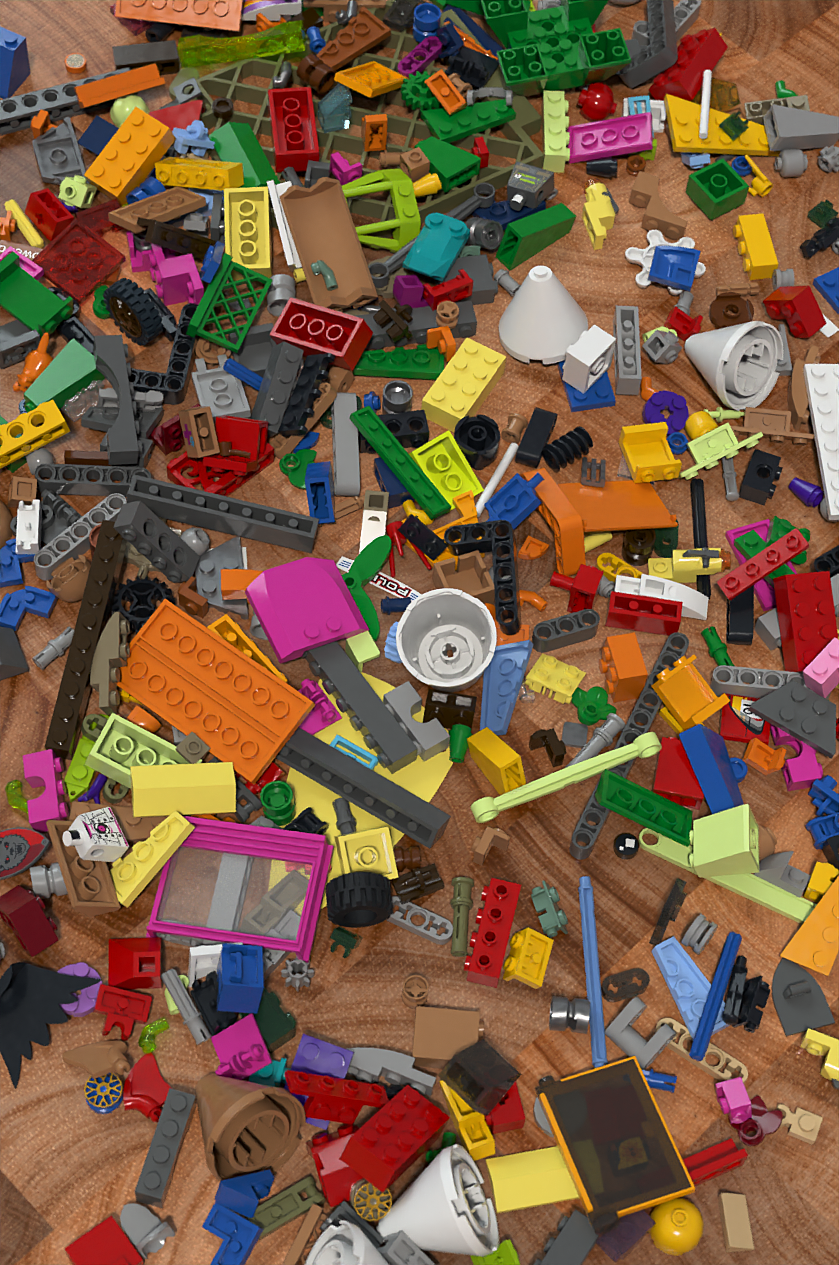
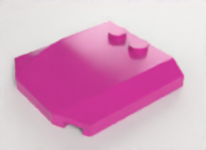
[245,557,369,664]

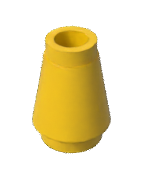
[412,173,442,197]

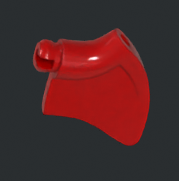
[123,1052,173,1123]

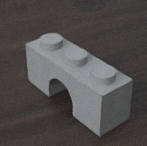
[383,681,450,762]

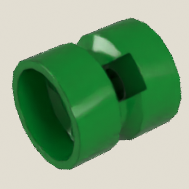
[260,781,296,826]

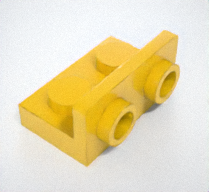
[503,927,554,989]

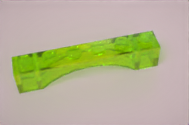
[177,20,306,68]

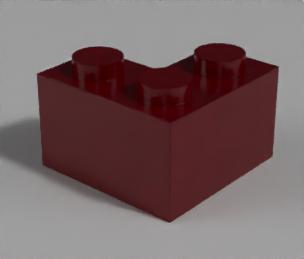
[0,885,59,957]

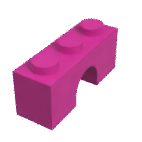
[770,723,823,791]
[23,749,69,833]

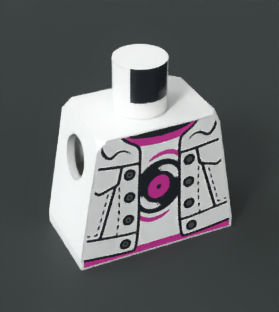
[63,807,129,862]

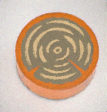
[65,53,86,74]

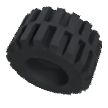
[325,872,393,928]

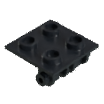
[444,46,499,88]

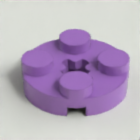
[57,962,102,1017]

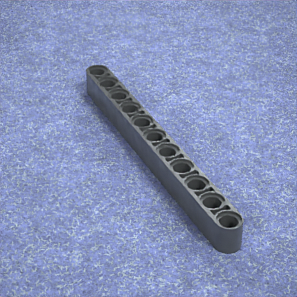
[569,632,689,860]

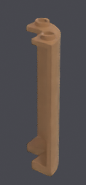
[279,177,378,312]

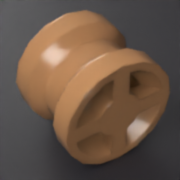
[436,301,459,329]

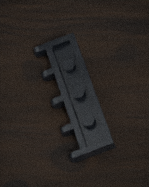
[278,353,335,436]

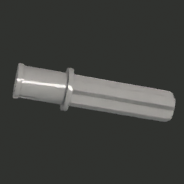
[161,969,212,1045]

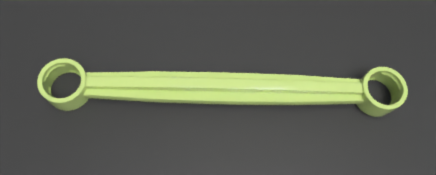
[470,732,662,823]

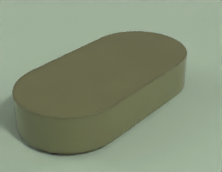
[169,67,199,100]

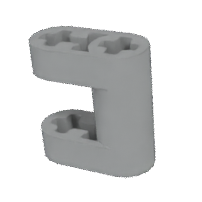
[604,997,676,1070]

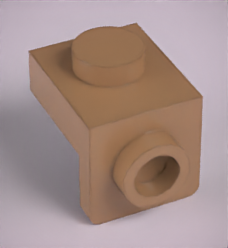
[471,826,510,866]

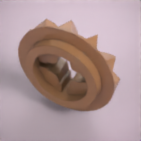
[195,337,232,366]

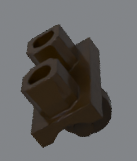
[373,299,413,343]
[391,864,445,904]

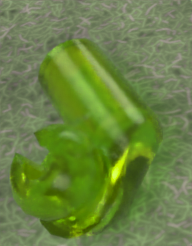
[138,1017,170,1054]

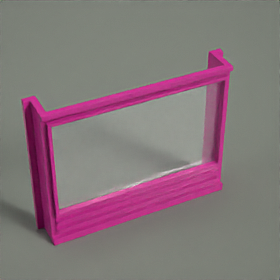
[146,816,334,963]

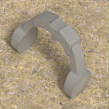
[466,87,513,106]

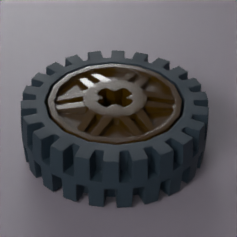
[103,278,163,345]

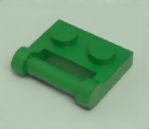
[765,516,811,564]

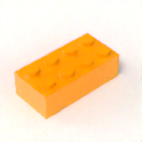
[84,107,176,207]

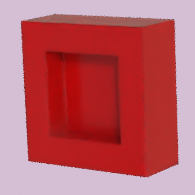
[471,136,489,168]

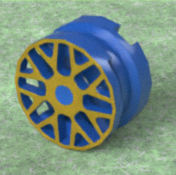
[84,1072,123,1114]

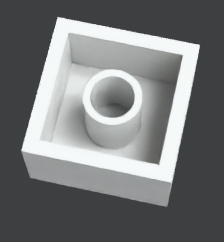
[562,324,616,394]

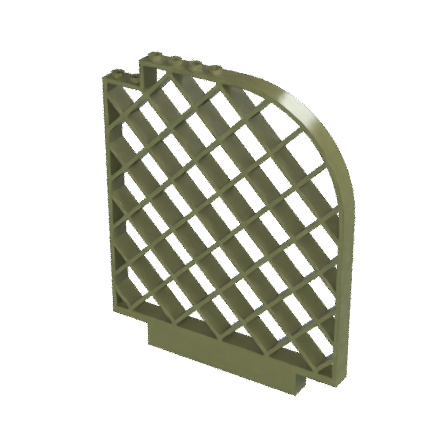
[192,0,544,244]

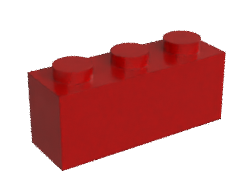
[605,591,683,636]

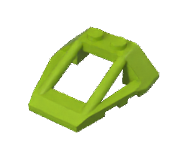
[341,168,421,253]

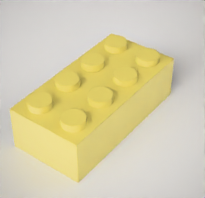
[224,187,272,281]
[421,338,506,432]

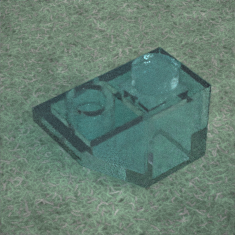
[318,83,352,133]

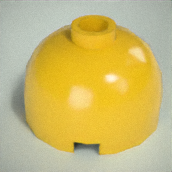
[648,1198,704,1256]

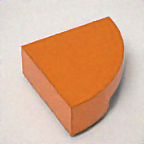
[518,536,550,560]

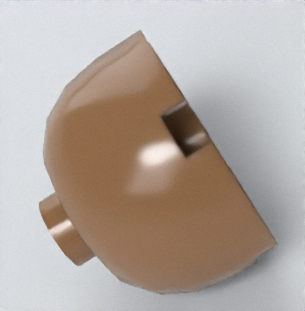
[46,555,91,602]

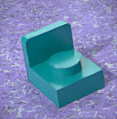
[249,1058,291,1088]

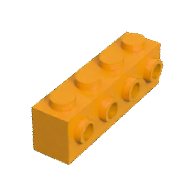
[207,614,288,684]

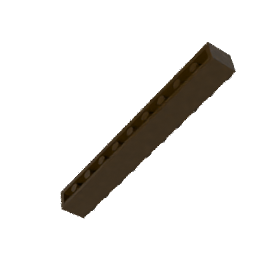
[45,520,128,760]

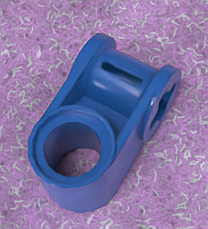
[805,812,839,850]

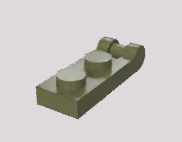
[245,1176,326,1241]

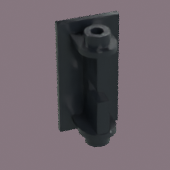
[398,514,448,561]
[732,976,770,1033]

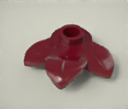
[728,1096,783,1146]

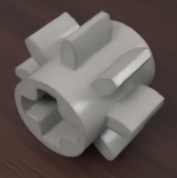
[818,145,839,173]
[281,957,314,991]

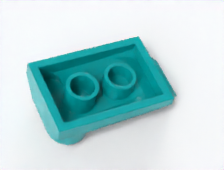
[403,213,470,282]

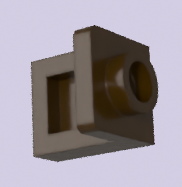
[529,728,566,767]

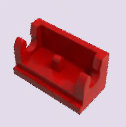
[422,269,473,311]

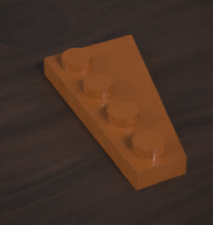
[316,6,391,71]

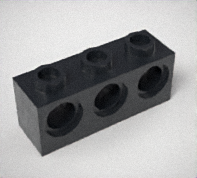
[358,410,429,453]

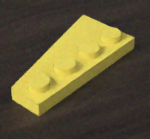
[109,811,195,908]

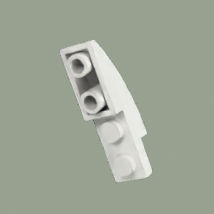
[614,574,709,620]

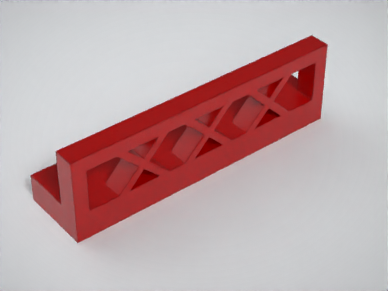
[635,1138,748,1195]

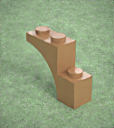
[629,171,688,240]

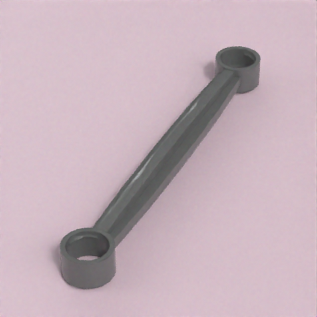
[368,183,495,288]

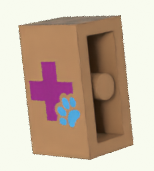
[178,406,220,458]

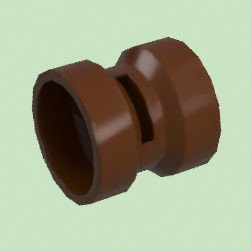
[393,846,420,872]

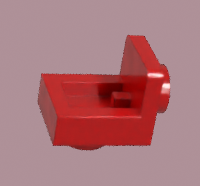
[664,306,703,341]

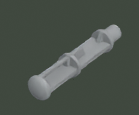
[722,456,740,501]

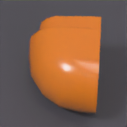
[126,705,162,734]

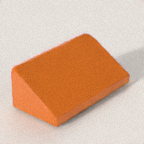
[424,69,467,116]

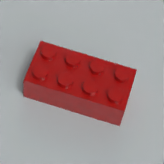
[649,27,728,101]
[268,87,319,172]
[269,297,373,371]
[773,571,839,673]
[339,1084,450,1193]

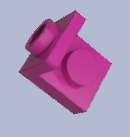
[330,152,363,186]

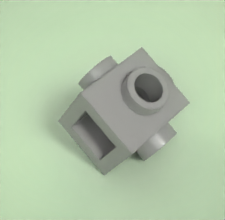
[642,330,682,364]

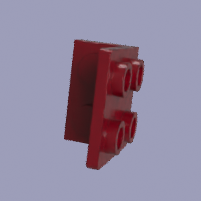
[149,403,200,456]

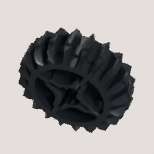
[110,575,175,635]

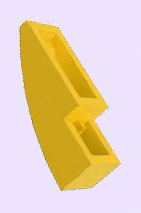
[439,1073,495,1161]

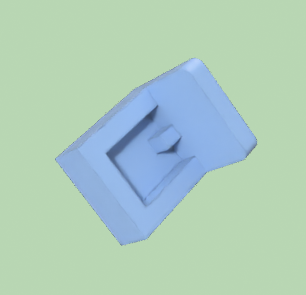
[681,152,710,168]

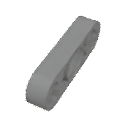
[386,896,453,945]

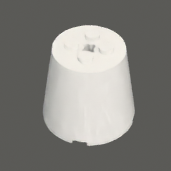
[396,588,497,692]

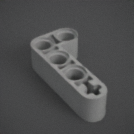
[631,0,701,46]

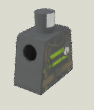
[507,162,554,211]

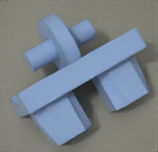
[172,120,215,157]

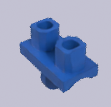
[808,775,839,817]

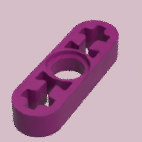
[397,36,442,78]

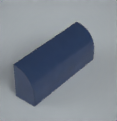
[77,115,166,180]

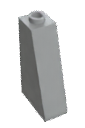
[763,104,839,151]

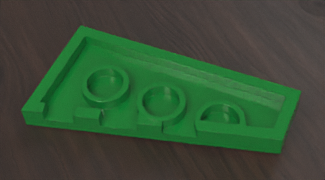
[421,99,516,143]
[353,344,444,380]

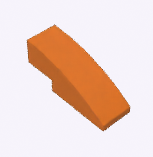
[221,569,263,604]

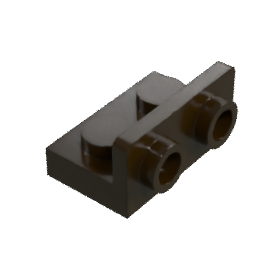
[423,689,477,729]

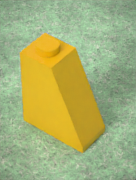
[467,727,526,796]

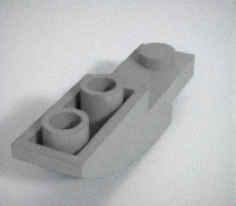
[346,1047,436,1096]

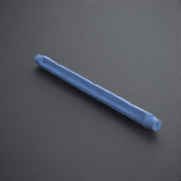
[578,876,608,1069]

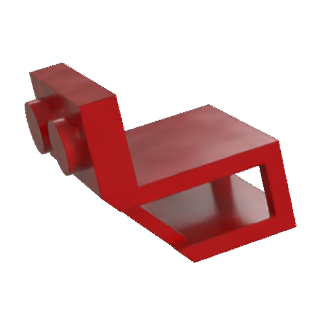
[203,415,268,475]
[305,1124,363,1207]

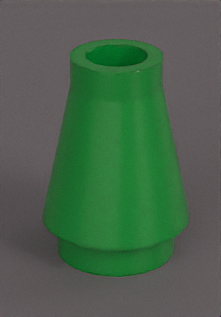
[449,724,473,763]

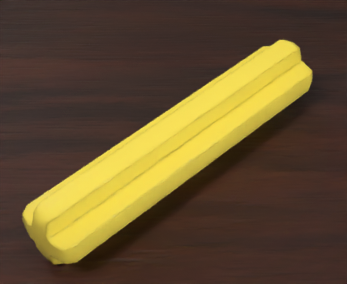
[5,199,44,248]

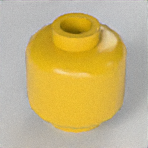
[685,411,718,440]

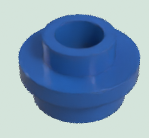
[731,156,752,176]
[364,391,381,413]
[667,432,688,454]

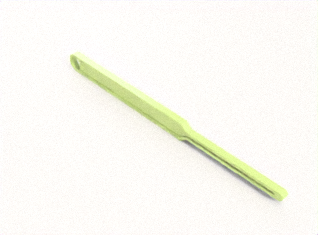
[638,828,817,925]

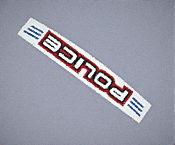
[336,556,422,602]

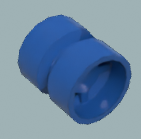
[413,3,441,43]
[126,177,166,205]

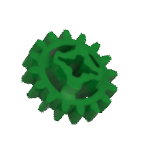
[401,71,440,112]

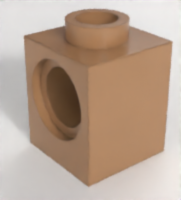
[399,147,430,183]
[8,476,37,508]

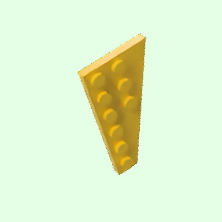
[664,94,781,156]

